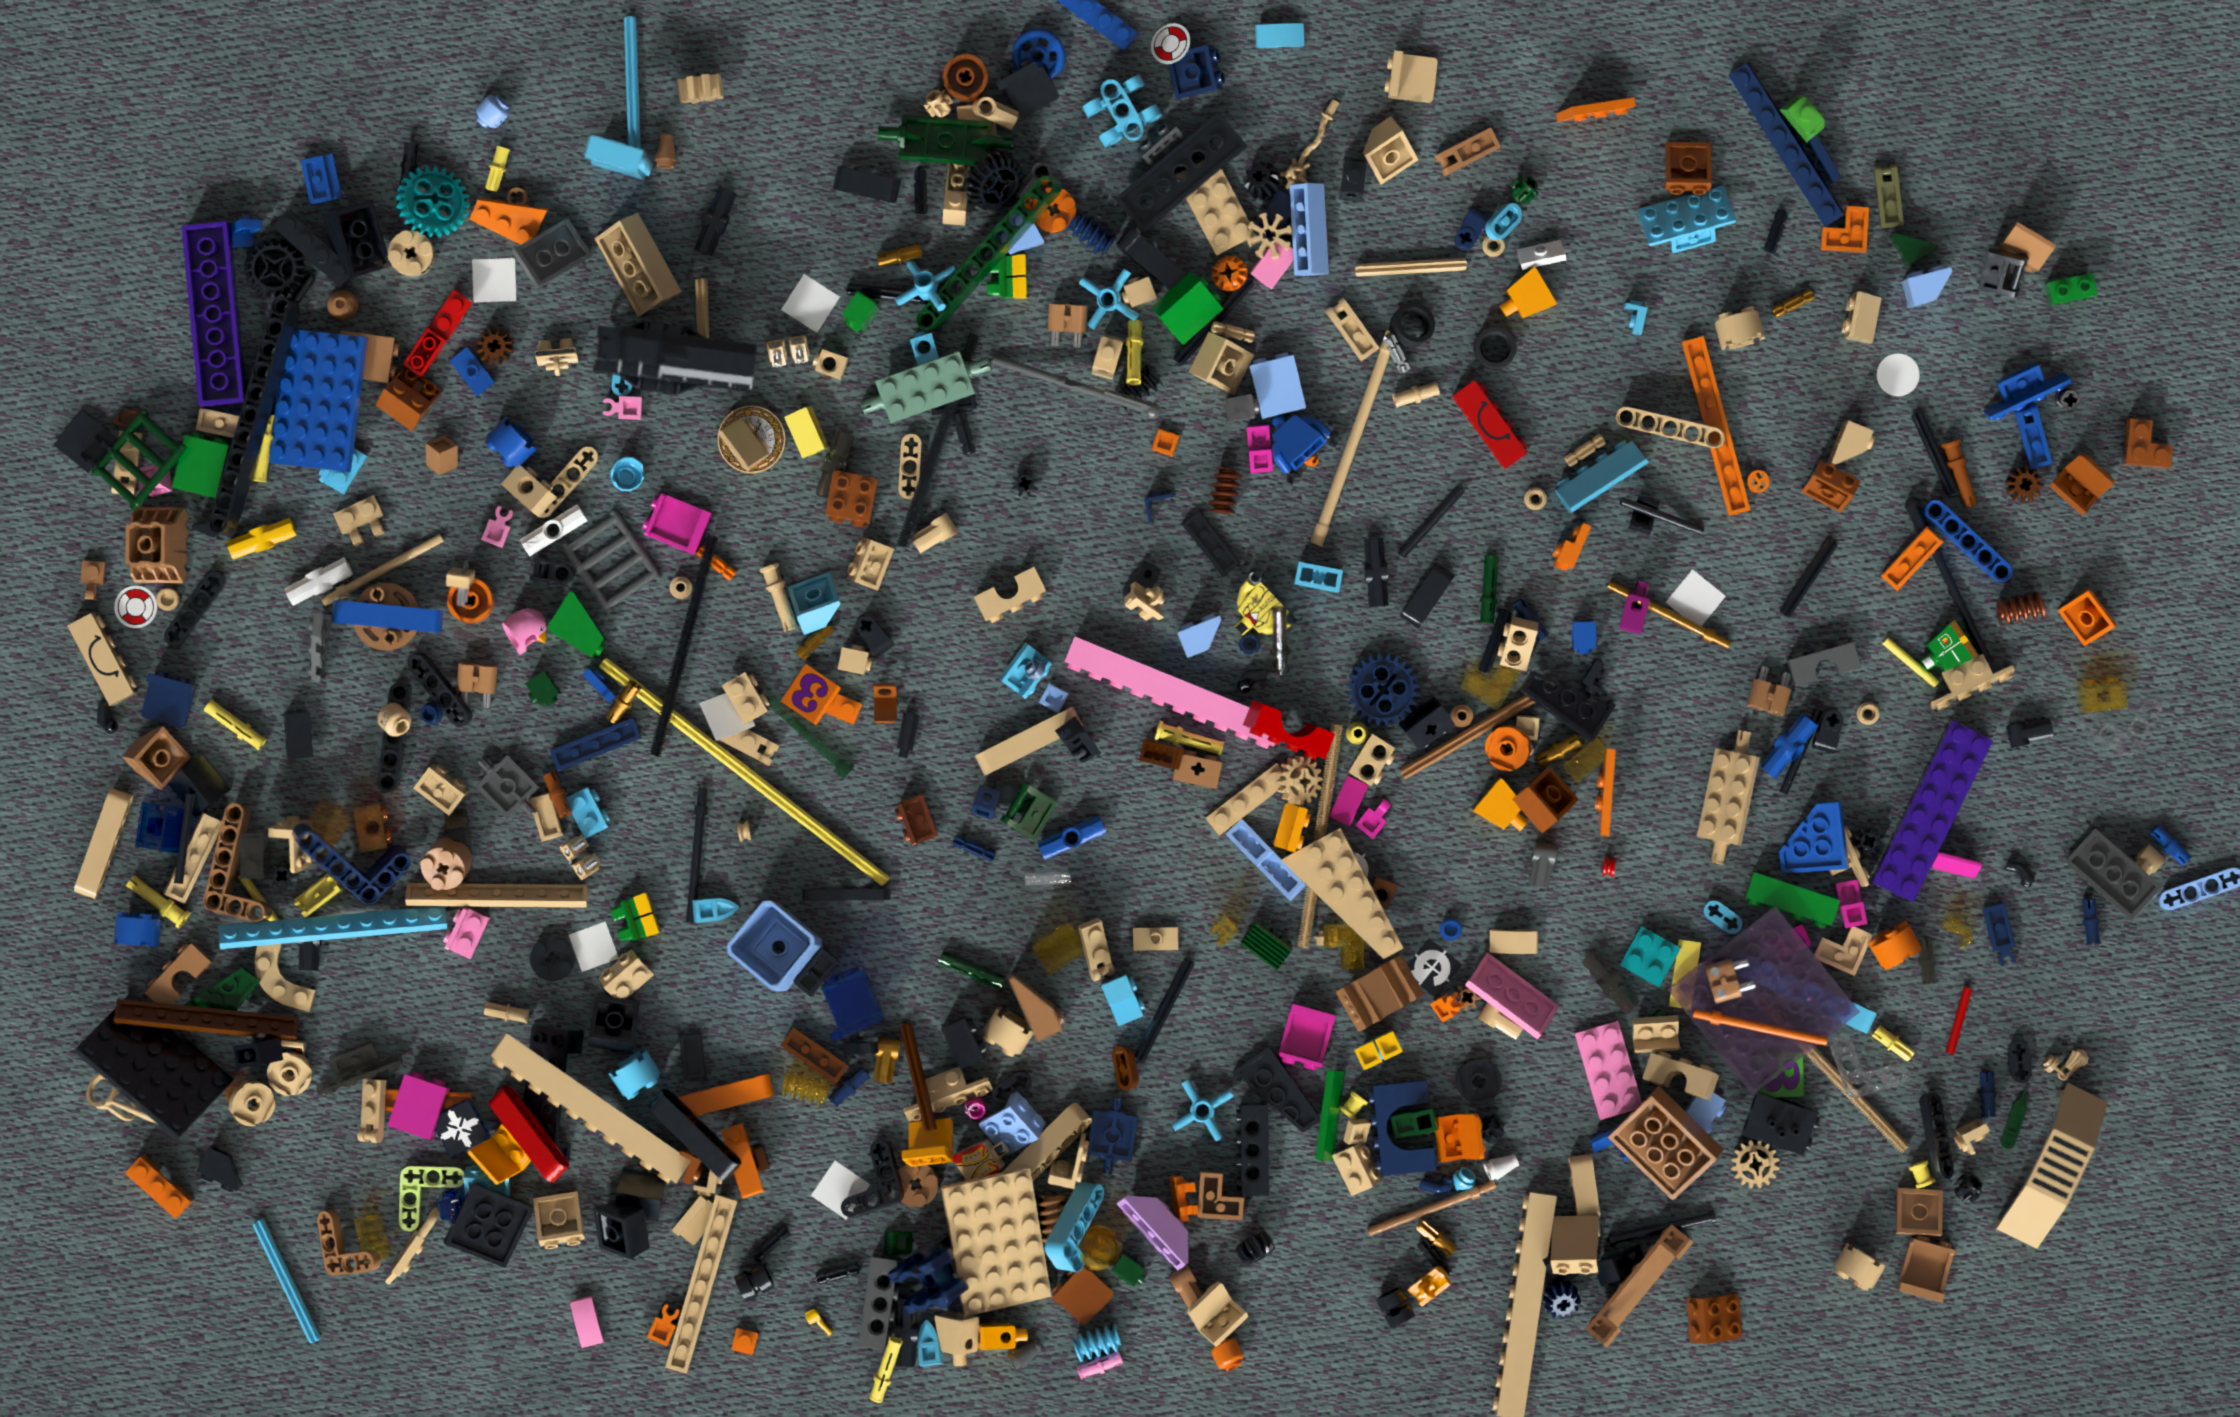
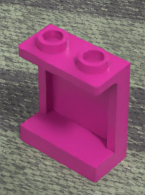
[642,493,712,555]
[1278,1003,1336,1071]
[388,1071,451,1140]

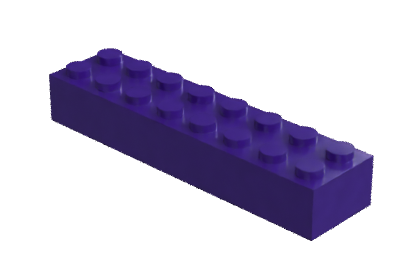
[181,221,247,407]
[1869,720,1993,902]

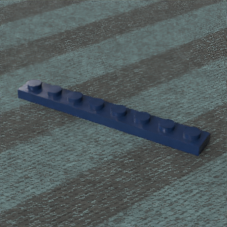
[1728,62,1845,227]

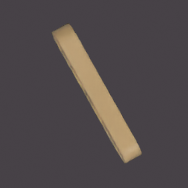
[540,447,599,518]

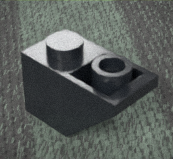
[196,1146,242,1192]

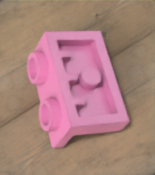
[443,907,490,959]

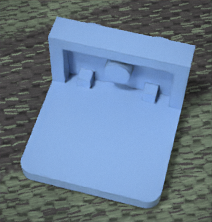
[979,1091,1046,1155]

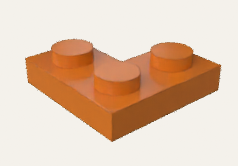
[1820,206,1869,253]

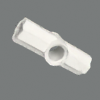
[520,504,588,556]
[284,557,353,606]

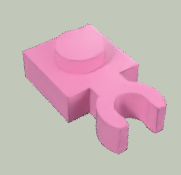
[603,396,642,420]
[481,506,513,548]

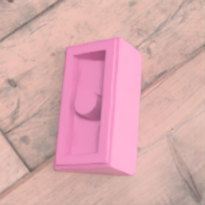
[1250,244,1294,289]

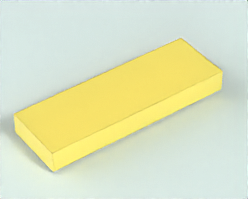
[1668,939,1701,1009]

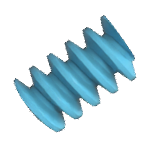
[1072,1323,1121,1362]

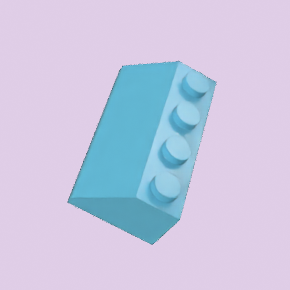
[1555,440,1649,513]

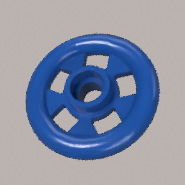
[1012,29,1065,80]

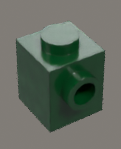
[525,671,561,707]

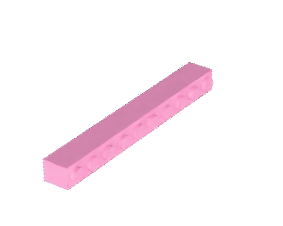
[1065,637,1284,749]

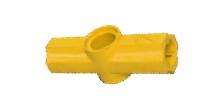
[226,518,297,559]

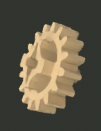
[1276,756,1323,805]
[1730,1139,1780,1189]

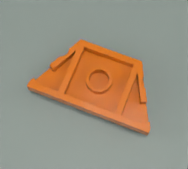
[1595,749,1616,836]

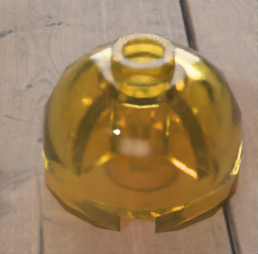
[1078,1224,1122,1271]

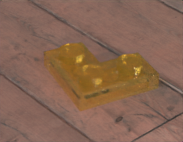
[1459,664,1521,711]
[1324,924,1364,969]

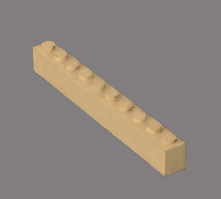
[489,1032,691,1183]
[1492,1191,1557,1417]

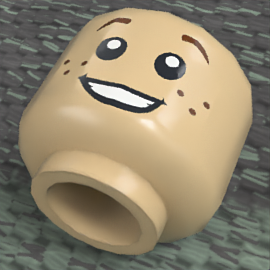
[377,703,411,736]

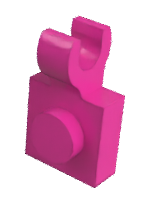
[1355,799,1391,839]

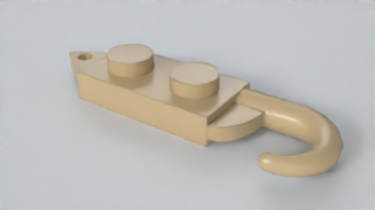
[385,1208,439,1285]

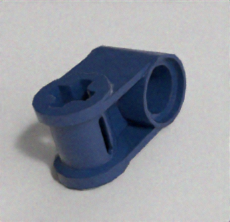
[1454,206,1491,251]

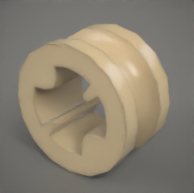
[737,820,752,842]

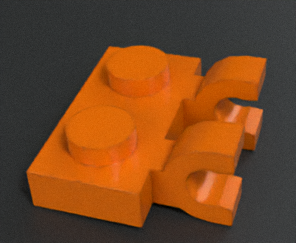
[1169,1175,1199,1222]

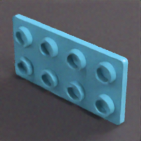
[1637,185,1736,253]

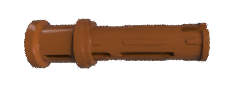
[1941,438,1978,508]

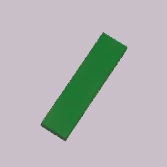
[1315,1070,1345,1161]

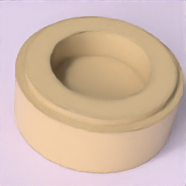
[156,588,180,611]

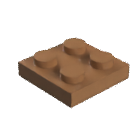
[1896,1188,1943,1236]

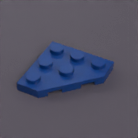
[1779,801,1849,874]

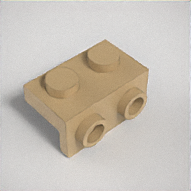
[722,672,770,725]
[598,949,654,1000]
[1332,1143,1382,1196]

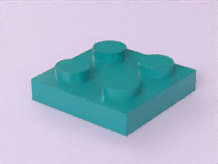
[1620,926,1681,987]

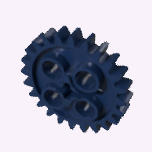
[1346,653,1420,726]

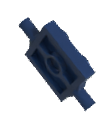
[1087,1097,1138,1174]

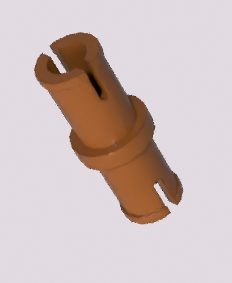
[543,771,573,818]

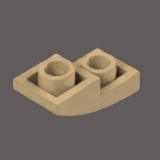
[1489,929,1538,954]

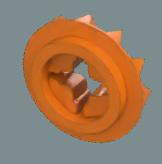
[1211,255,1248,291]

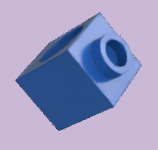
[1572,622,1596,654]

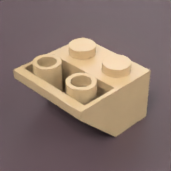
[1841,291,1881,344]

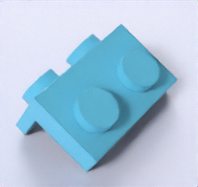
[998,643,1052,699]

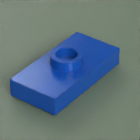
[449,347,496,396]

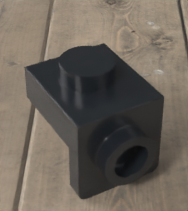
[1628,496,1660,535]

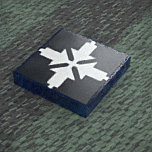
[435,1097,491,1158]

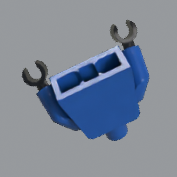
[1272,414,1342,485]

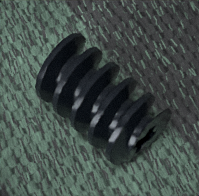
[1114,365,1164,411]

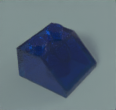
[135,802,184,853]

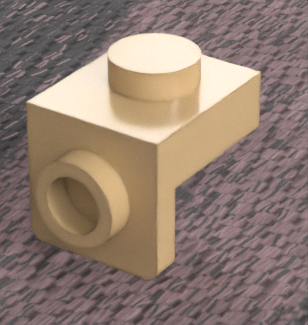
[693,1170,723,1196]

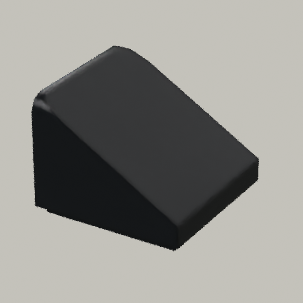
[192,522,219,540]

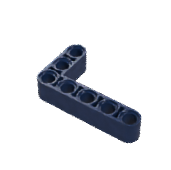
[292,823,411,904]

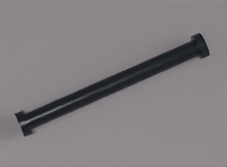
[1608,1210,1717,1247]

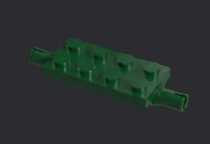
[878,115,1014,165]

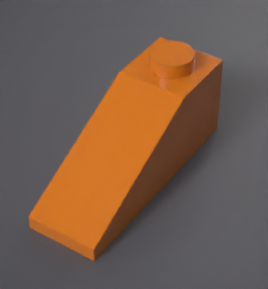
[721,1123,764,1199]

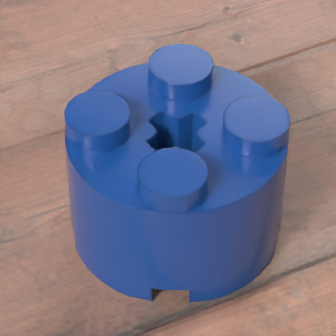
[485,416,538,468]
[114,912,162,947]

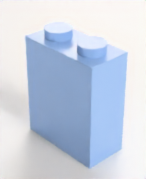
[1249,352,1306,419]

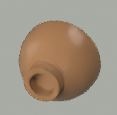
[327,289,359,321]

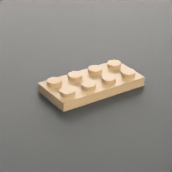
[1175,160,1256,256]

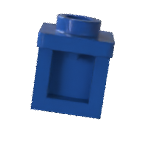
[230,216,262,248]

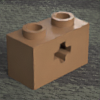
[1173,750,1222,789]

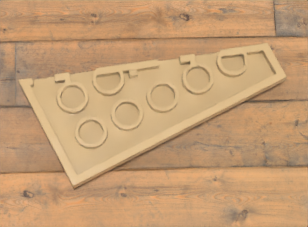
[1281,828,1404,959]

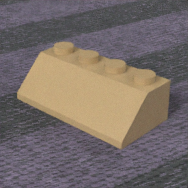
[595,213,682,317]

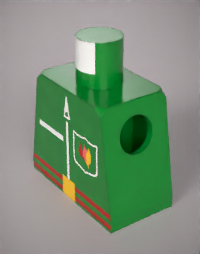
[1920,620,1979,671]

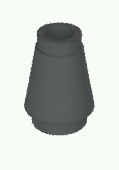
[1006,1340,1041,1370]

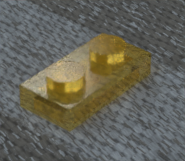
[1562,737,1607,784]

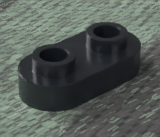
[1123,563,1159,597]

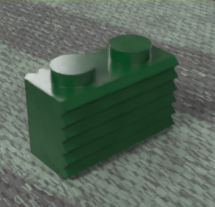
[1240,921,1293,971]
[1111,1250,1147,1287]

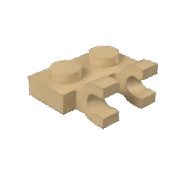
[333,495,385,546]

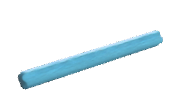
[624,16,641,149]
[253,1219,321,1343]

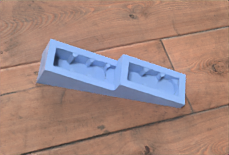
[1226,819,1306,901]

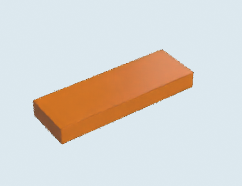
[1881,526,1944,591]

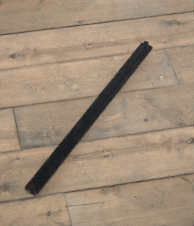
[896,333,982,550]
[649,536,718,757]

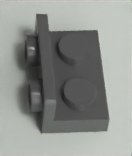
[1136,121,1186,168]

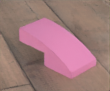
[570,1295,604,1348]

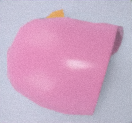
[502,608,547,655]

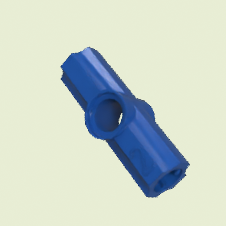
[1760,713,1818,778]
[1037,815,1107,860]

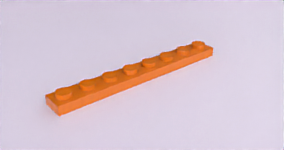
[1681,336,1751,516]

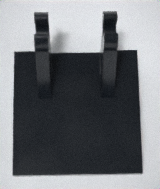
[54,410,117,473]

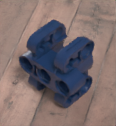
[888,1241,969,1314]

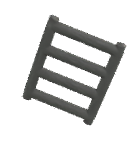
[561,509,662,614]

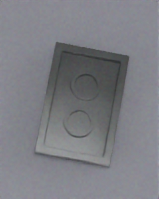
[512,218,592,289]

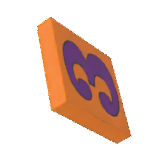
[781,664,841,725]

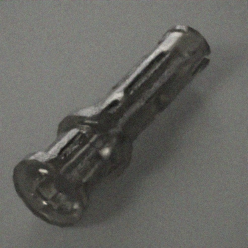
[1270,606,1290,675]

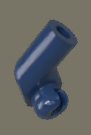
[1419,1176,1453,1194]

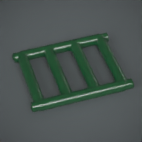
[91,409,187,511]

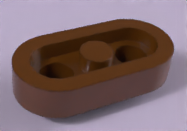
[1112,1045,1139,1091]

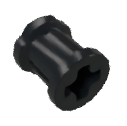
[2054,387,2080,410]

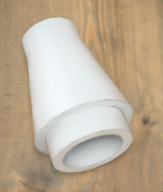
[1484,1154,1519,1181]

